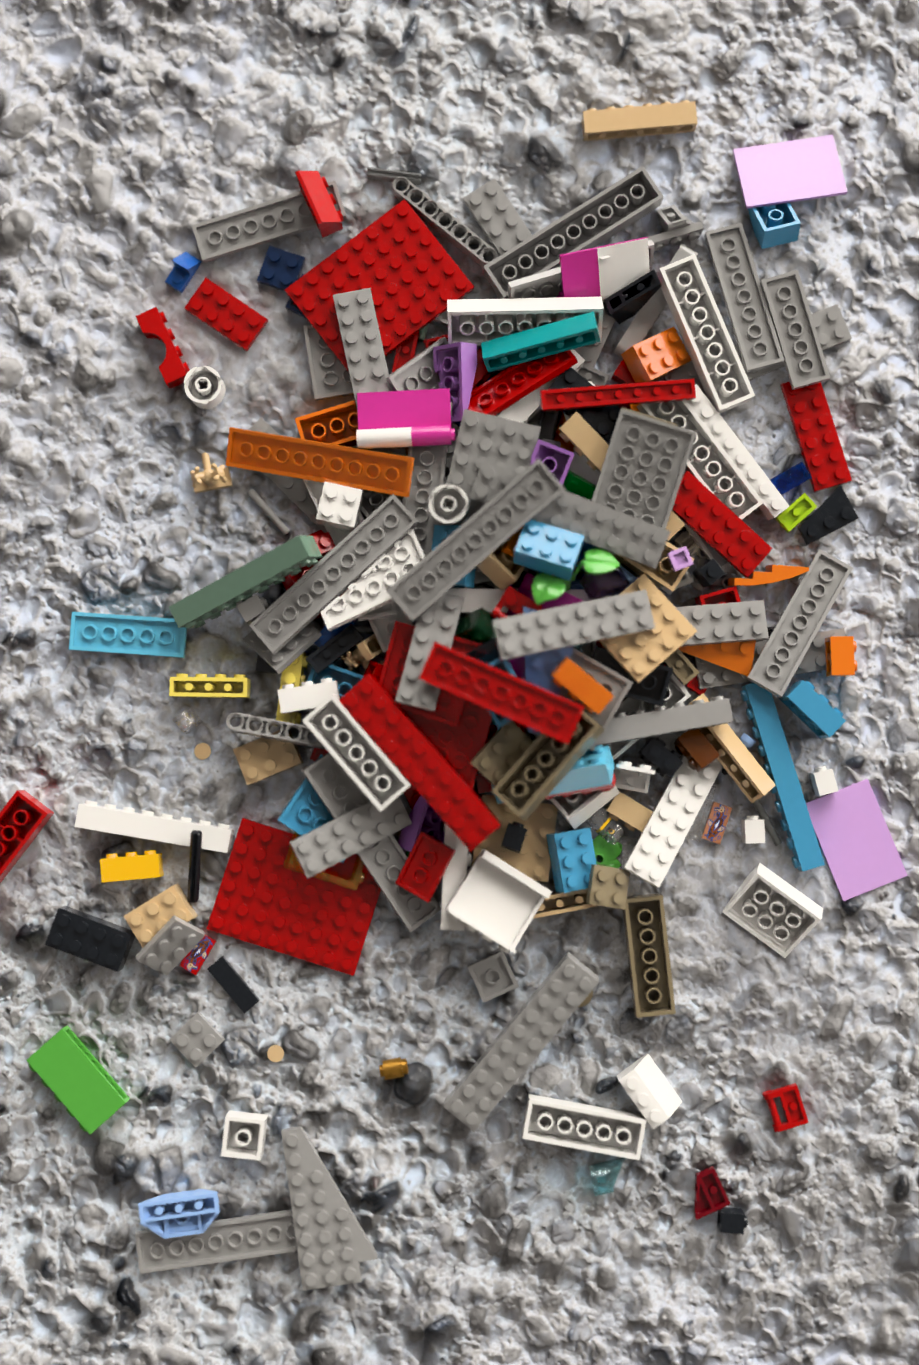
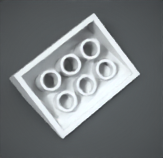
[722,863,823,958]

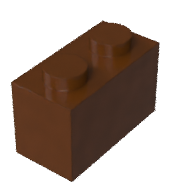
[674,729,720,773]

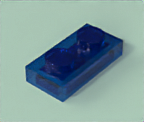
[770,461,812,495]

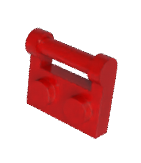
[490,586,543,619]
[762,1083,809,1132]

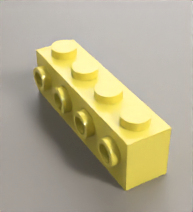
[275,652,308,726]
[169,674,251,698]

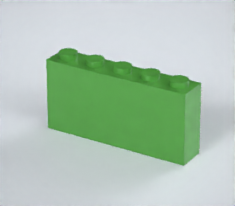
[26,1025,130,1134]

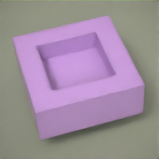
[667,546,693,572]

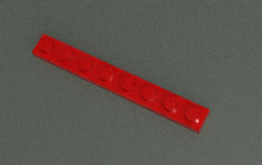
[540,379,696,411]

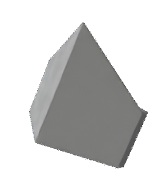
[656,205,694,232]

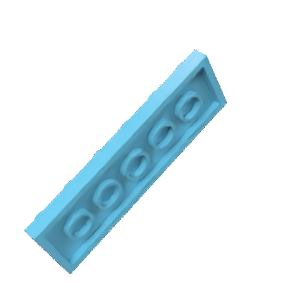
[69,612,187,658]

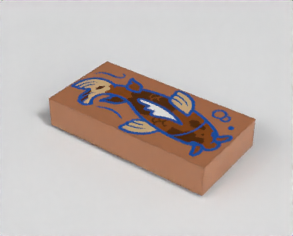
[701,801,732,844]

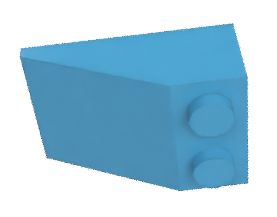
[748,203,801,249]

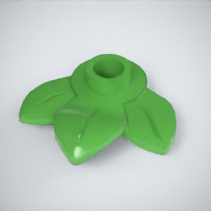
[593,833,622,868]

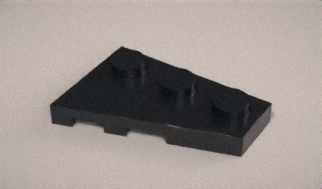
[798,485,858,545]

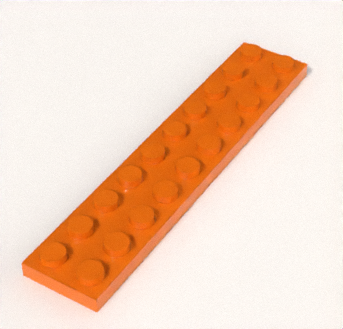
[226,427,414,497]

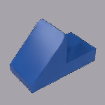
[165,251,202,293]

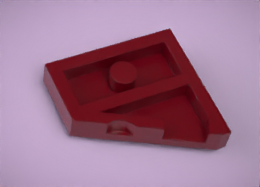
[694,1166,731,1220]

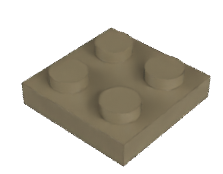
[586,864,630,910]

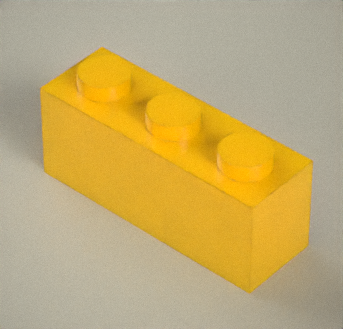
[100,850,164,882]

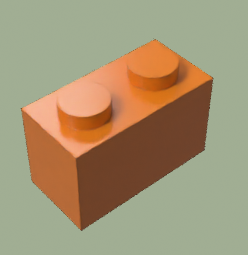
[825,636,857,677]

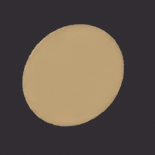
[194,743,211,760]
[267,1045,284,1062]

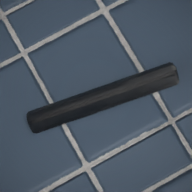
[187,830,202,903]

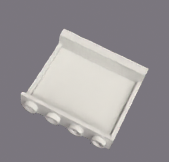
[445,849,552,954]

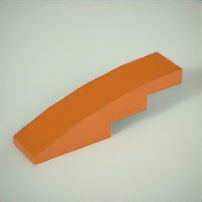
[728,565,809,586]

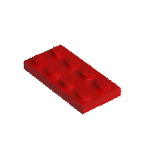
[184,278,268,351]

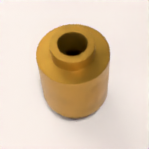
[379,1057,409,1080]

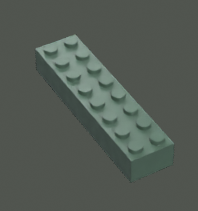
[169,535,323,629]

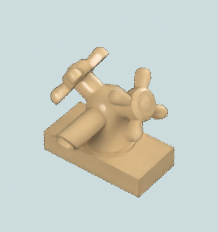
[190,453,233,493]
[341,634,383,671]

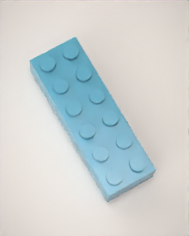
[491,745,615,804]

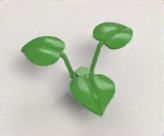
[532,548,619,605]

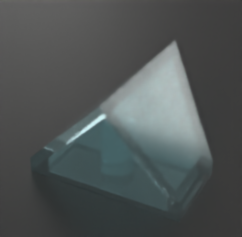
[588,1157,625,1196]

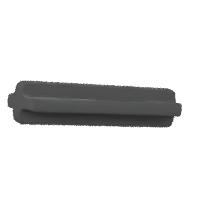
[366,167,422,185]

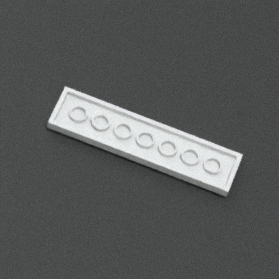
[623,755,722,888]

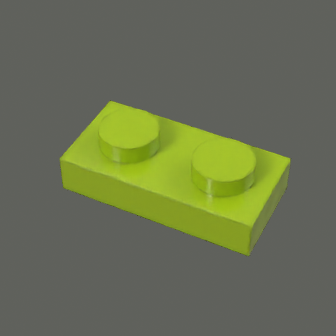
[775,493,817,533]

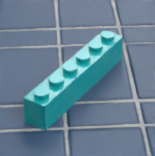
[481,311,601,372]

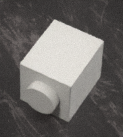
[809,766,838,796]
[741,815,765,844]

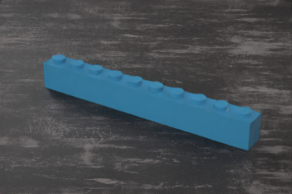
[740,683,825,872]

